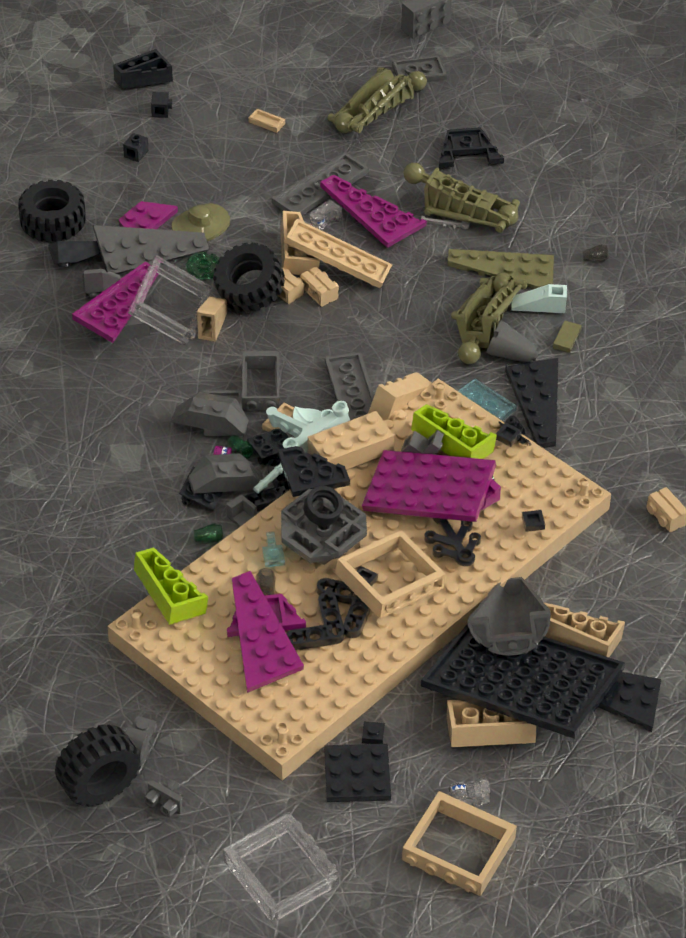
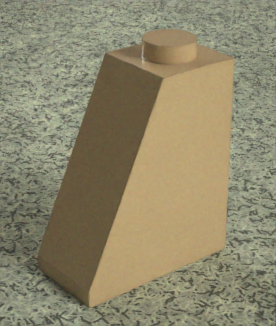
[197,296,227,342]

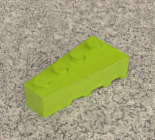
[411,404,497,459]
[134,547,208,625]

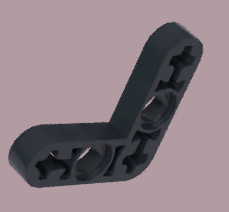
[245,458,290,512]
[317,578,371,638]
[286,592,344,650]

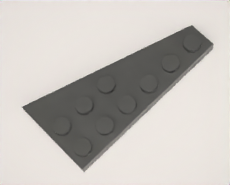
[93,225,209,274]

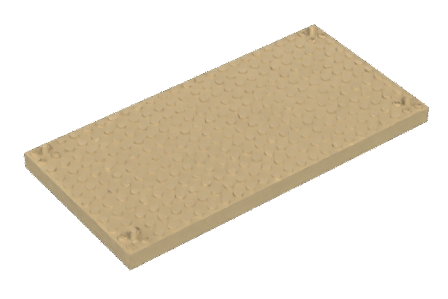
[108,378,611,781]

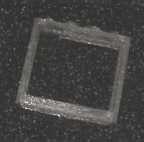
[128,255,212,345]
[223,812,340,923]

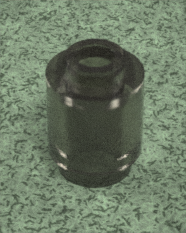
[255,568,276,596]

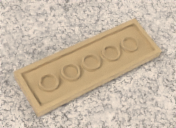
[284,219,392,288]

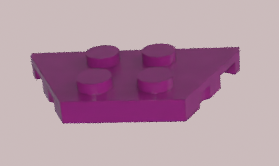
[119,201,178,229]
[227,594,306,637]

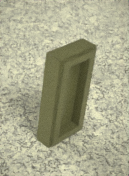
[553,321,582,353]

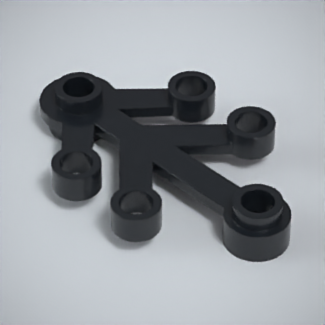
[424,518,481,566]

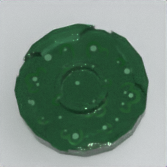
[186,252,219,280]

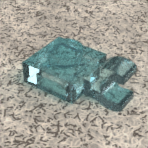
[262,532,285,568]

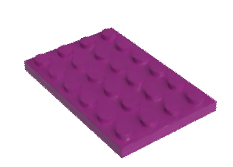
[362,450,496,522]

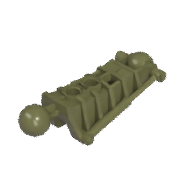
[328,67,427,134]
[403,162,520,233]
[451,272,527,365]

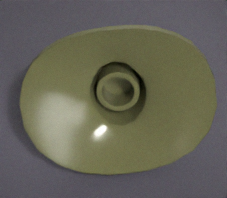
[171,203,230,241]

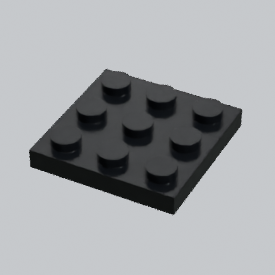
[324,744,391,802]

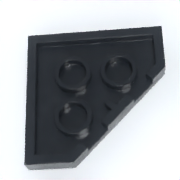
[278,446,350,497]

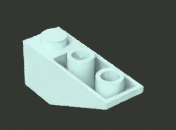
[511,284,567,313]

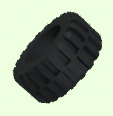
[18,179,86,243]
[213,242,285,313]
[55,724,141,807]

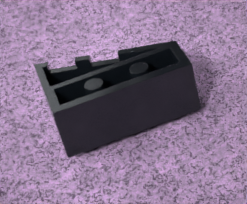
[113,49,173,89]

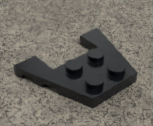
[439,127,504,168]

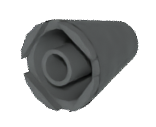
[487,321,539,363]

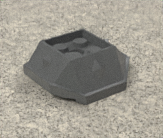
[281,489,367,565]

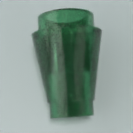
[228,435,253,459]
[194,523,223,542]

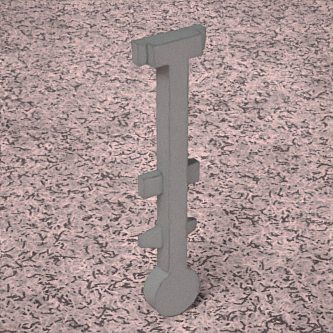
[421,216,470,229]

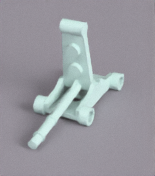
[253,401,350,494]

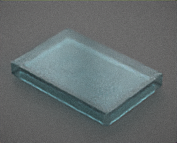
[458,378,517,421]

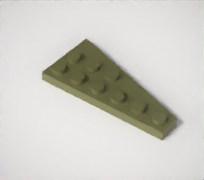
[447,249,554,290]

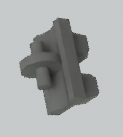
[144,780,184,817]

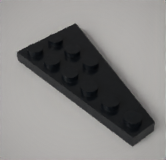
[505,358,558,448]
[598,672,661,732]

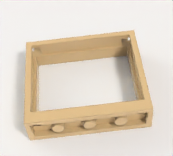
[335,530,446,619]
[402,791,517,896]

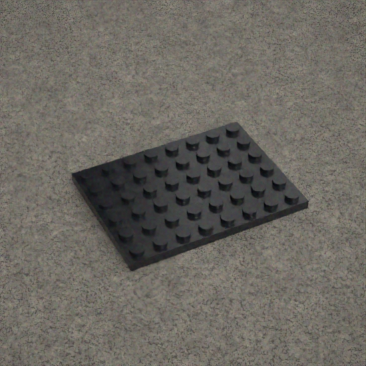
[421,623,625,739]

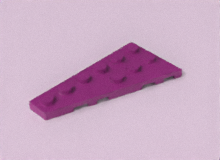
[320,175,427,248]
[72,262,159,343]
[232,571,304,693]

